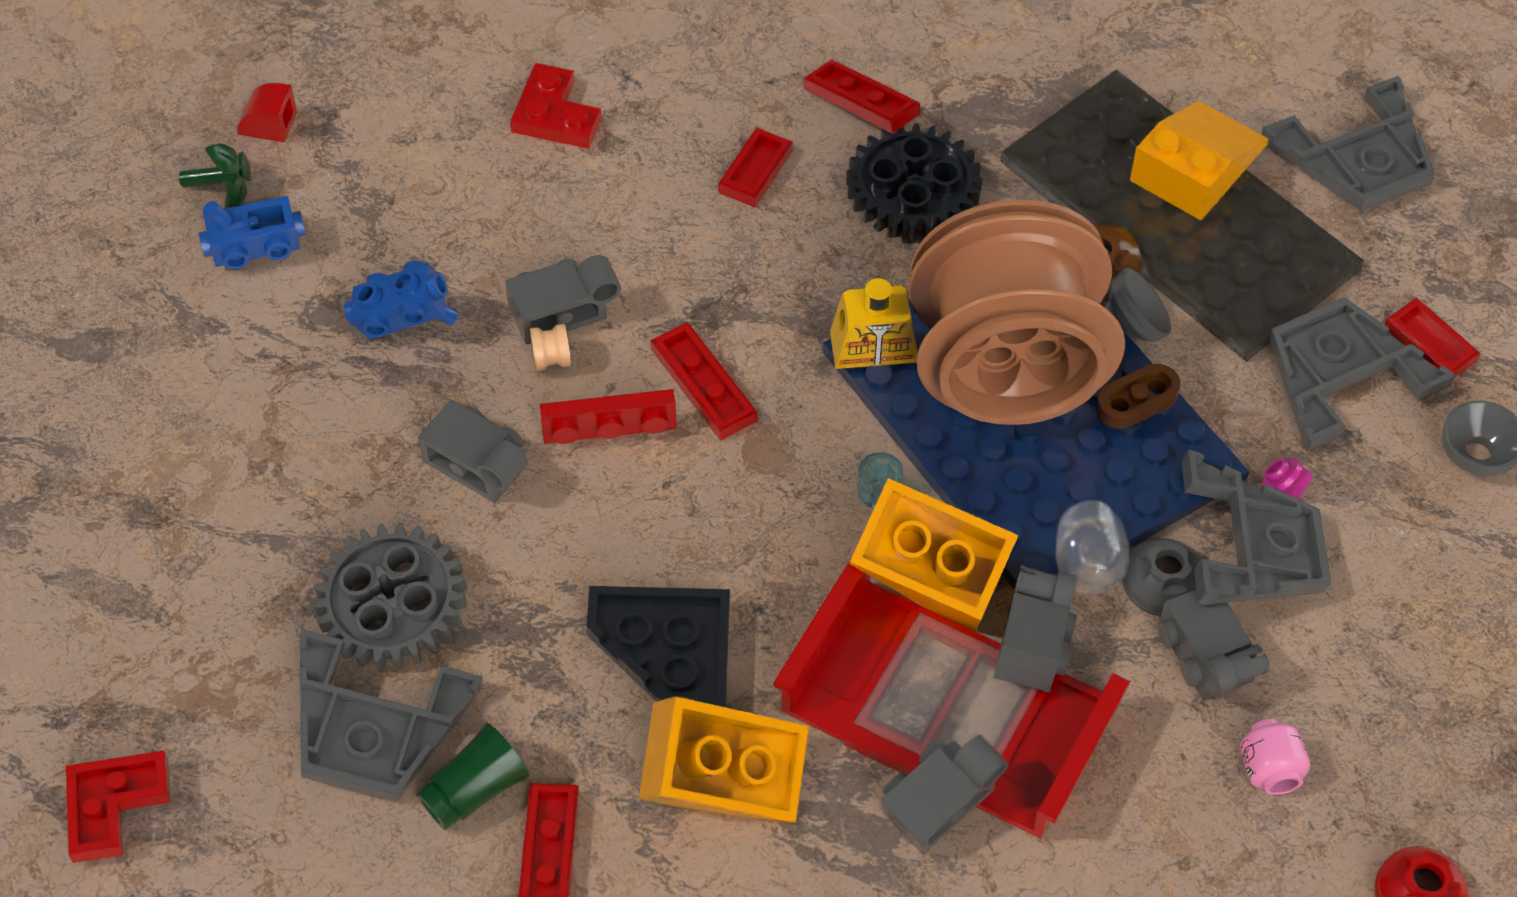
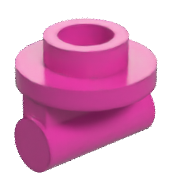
[1262,458,1313,499]

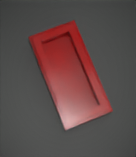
[718,127,793,207]
[1384,298,1480,378]

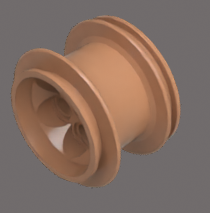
[908,200,1125,425]

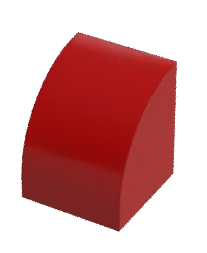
[237,83,297,143]

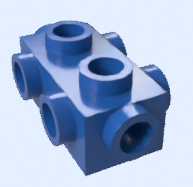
[199,196,306,270]
[344,261,458,340]

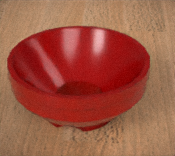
[1374,846,1468,897]

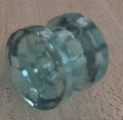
[857,452,904,509]

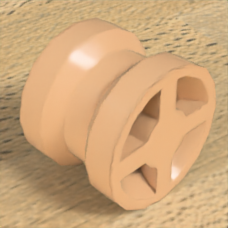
[530,323,571,372]

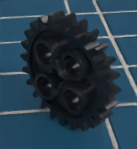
[846,123,983,240]

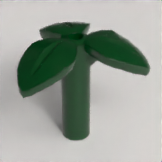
[179,144,251,208]

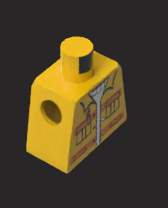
[830,278,918,369]

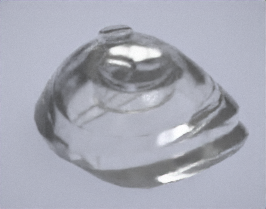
[1056,500,1130,594]

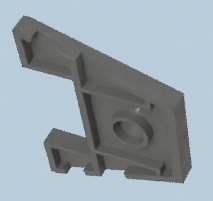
[1261,76,1435,211]
[1269,297,1455,451]
[1181,450,1331,605]
[300,629,483,802]

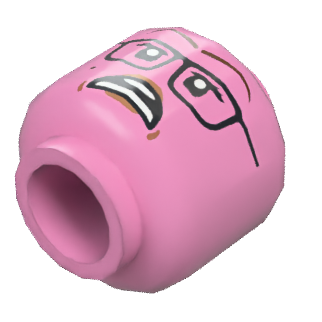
[1240,719,1310,795]

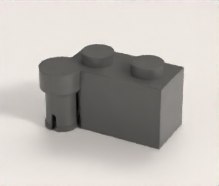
[993,565,1077,692]
[1157,590,1270,701]

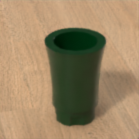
[416,723,530,830]

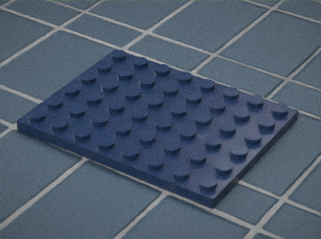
[823,298,1249,590]

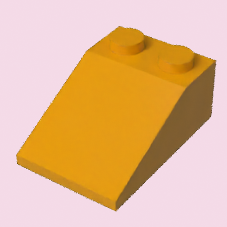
[1130,100,1269,220]
[849,478,1018,631]
[638,697,809,823]

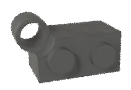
[505,255,621,345]
[418,400,528,503]
[880,734,1009,855]

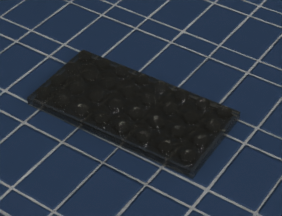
[1000,69,1364,362]

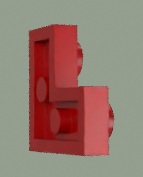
[510,63,601,149]
[65,750,171,863]

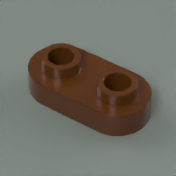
[1096,364,1180,429]

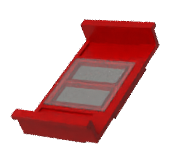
[773,557,1130,839]

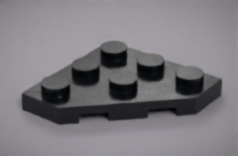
[586,586,730,708]

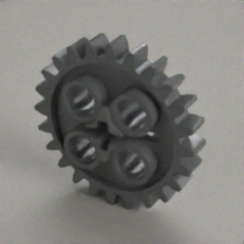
[313,523,468,671]

